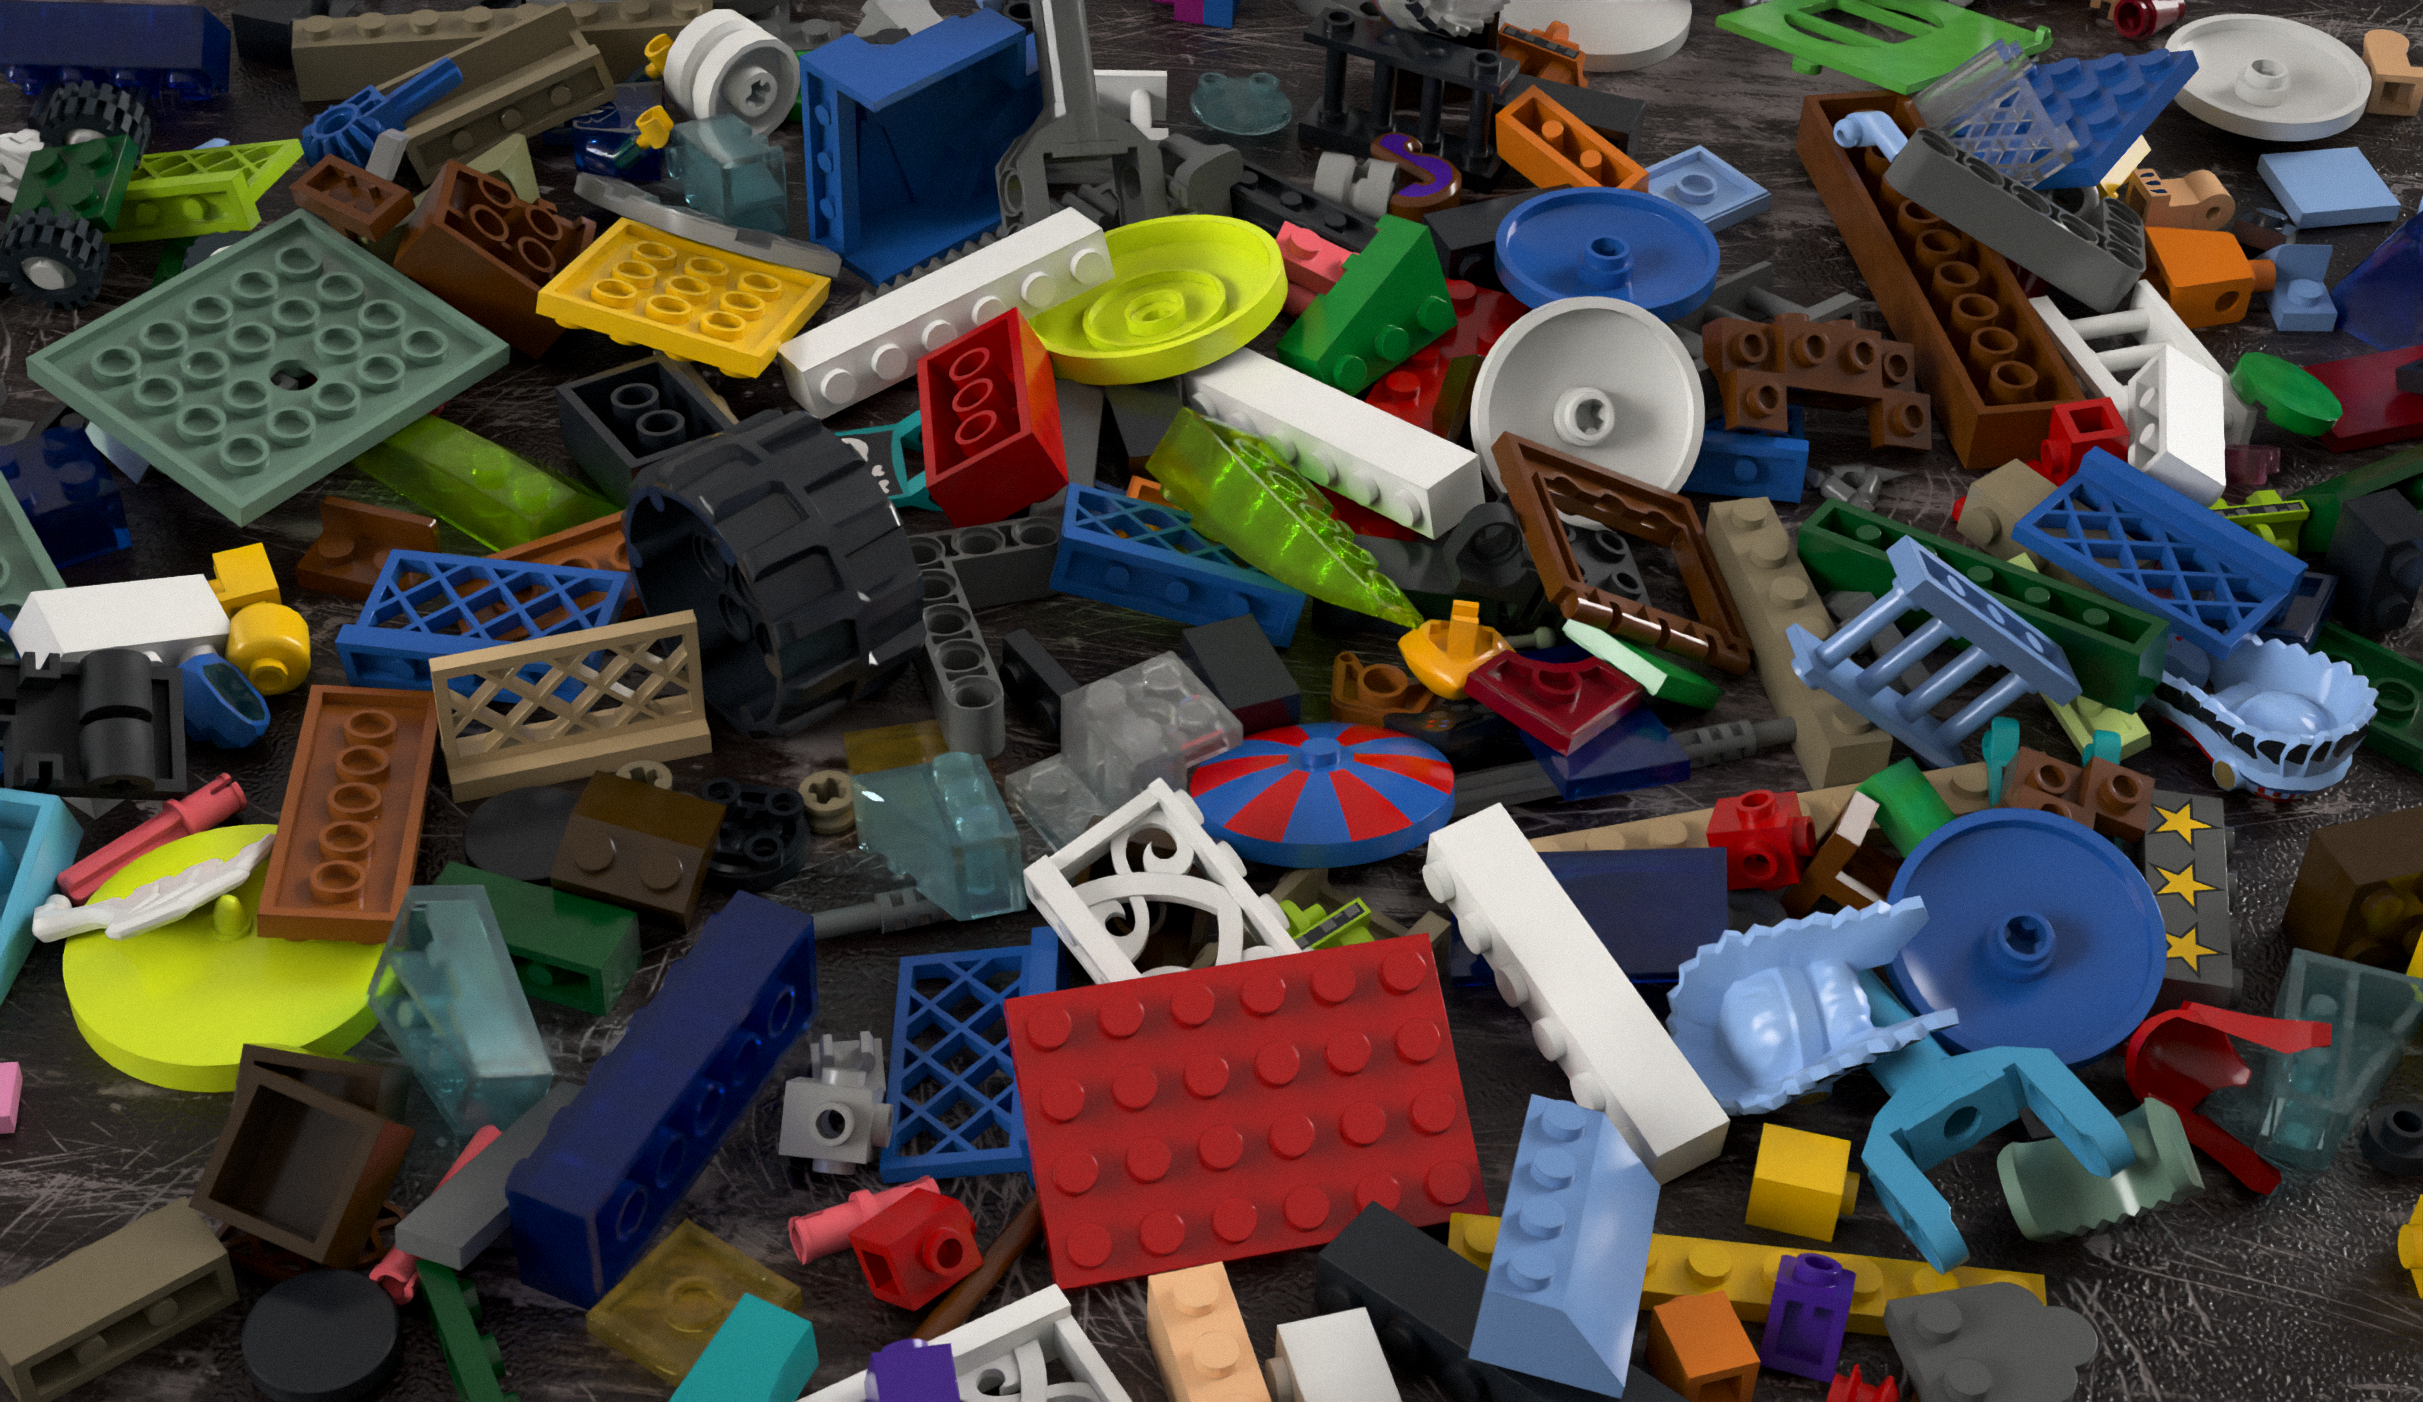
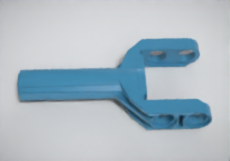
[1858,968,2137,1275]

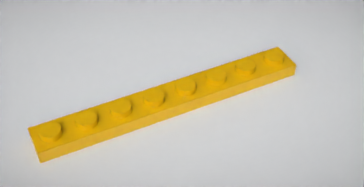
[1447,1213,2047,1336]

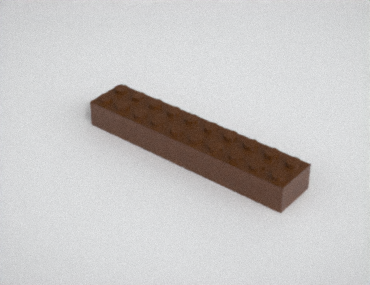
[1795,90,2086,470]

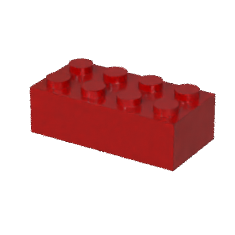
[916,306,1069,528]

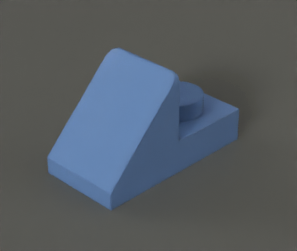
[2253,244,2338,331]

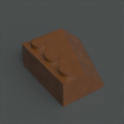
[393,159,597,360]

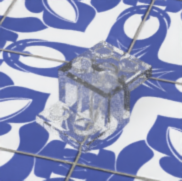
[1005,650,1243,853]

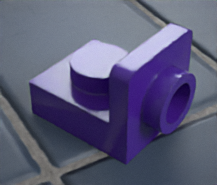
[1759,1253,1856,1384]

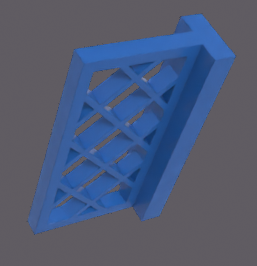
[1680,404,1809,503]
[2010,446,2308,662]
[1049,482,1306,649]
[334,549,632,712]
[879,926,1071,1188]

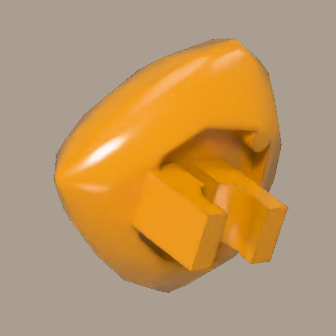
[1398,600,1516,701]

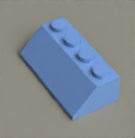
[1468,1094,1661,1399]

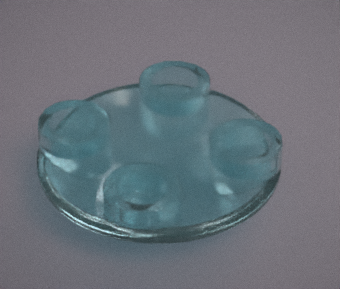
[1190,72,1293,135]

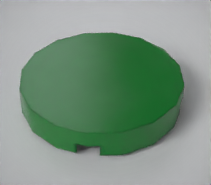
[2229,352,2343,437]

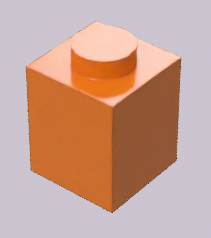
[1644,1290,1761,1402]

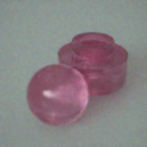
[2224,444,2281,484]

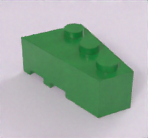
[1275,213,1458,397]

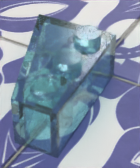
[665,112,789,237]
[850,752,1027,921]
[364,885,554,1135]
[2253,947,2423,1171]

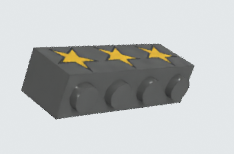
[2130,789,2243,1021]

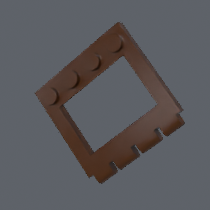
[1491,431,1755,677]

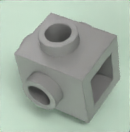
[778,1067,894,1175]

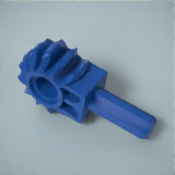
[300,57,463,170]

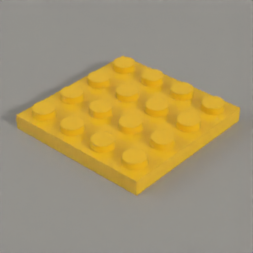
[536,217,831,378]

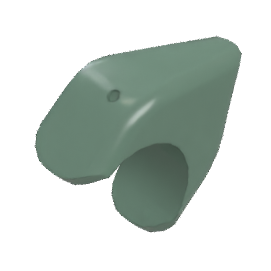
[1997,1098,2205,1242]

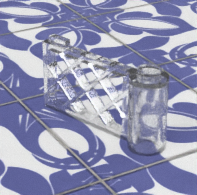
[1911,37,2079,189]

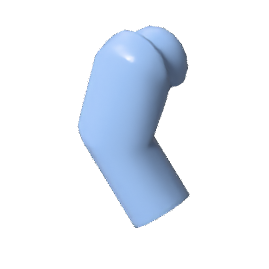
[1833,111,1908,164]

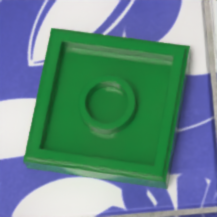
[1562,619,1723,710]
[1854,757,1957,859]

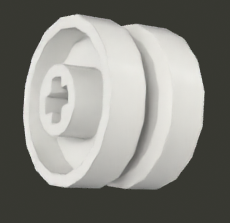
[663,9,801,145]

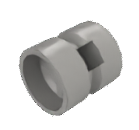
[1313,151,1399,222]

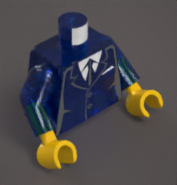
[543,34,674,181]

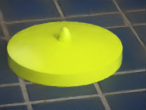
[1026,215,1288,385]
[63,824,410,1092]

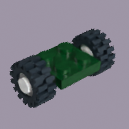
[0,81,151,310]

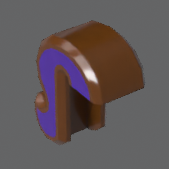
[1370,132,1462,224]

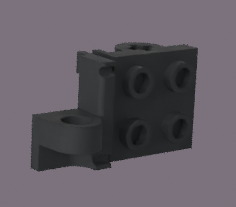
[1442,493,1652,650]
[0,649,187,801]

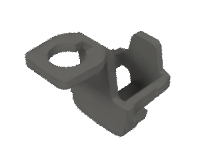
[1158,133,1244,218]

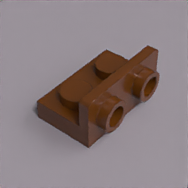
[295,496,442,609]

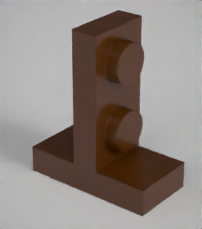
[289,154,416,246]
[1779,790,1902,920]

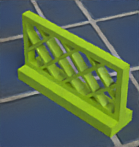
[101,138,304,244]

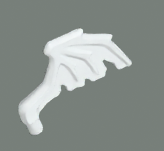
[32,833,276,943]

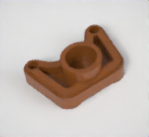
[1329,652,1446,727]

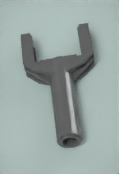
[995,0,1169,238]

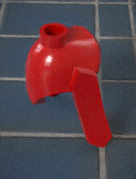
[2116,1001,2332,1196]

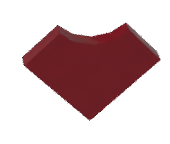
[1463,649,1645,757]

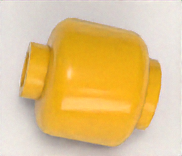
[225,603,311,696]

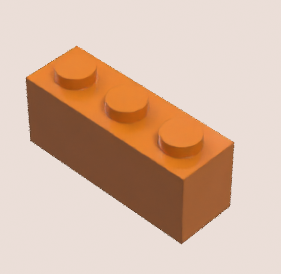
[1495,84,1649,194]

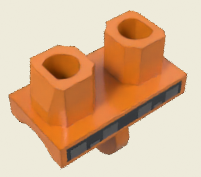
[1498,20,1588,88]

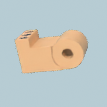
[2361,29,2423,117]
[2124,168,2235,231]

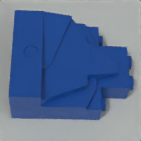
[799,7,1044,289]

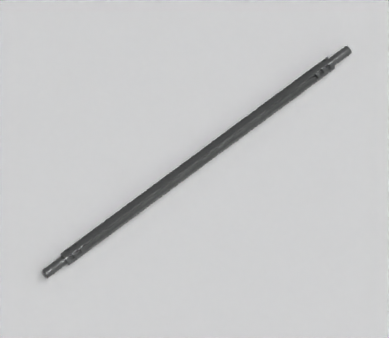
[809,716,1797,941]

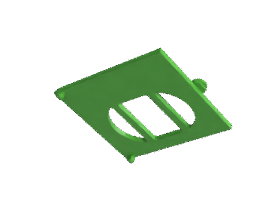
[1715,0,2054,95]

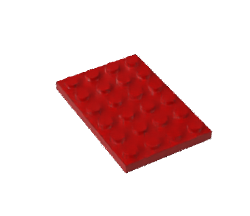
[1003,932,1490,1293]

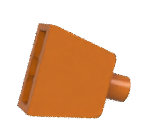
[2138,227,2276,329]

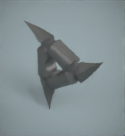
[1805,464,1911,512]

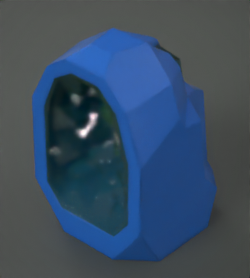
[176,653,271,751]

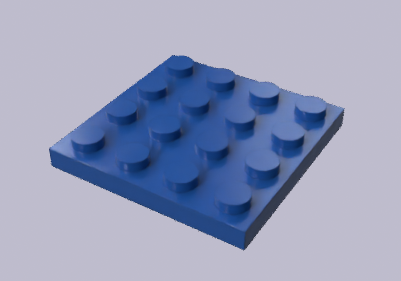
[1949,48,2199,190]

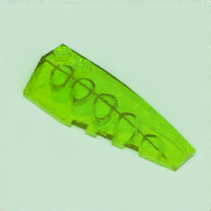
[1144,407,1424,630]
[349,414,621,552]

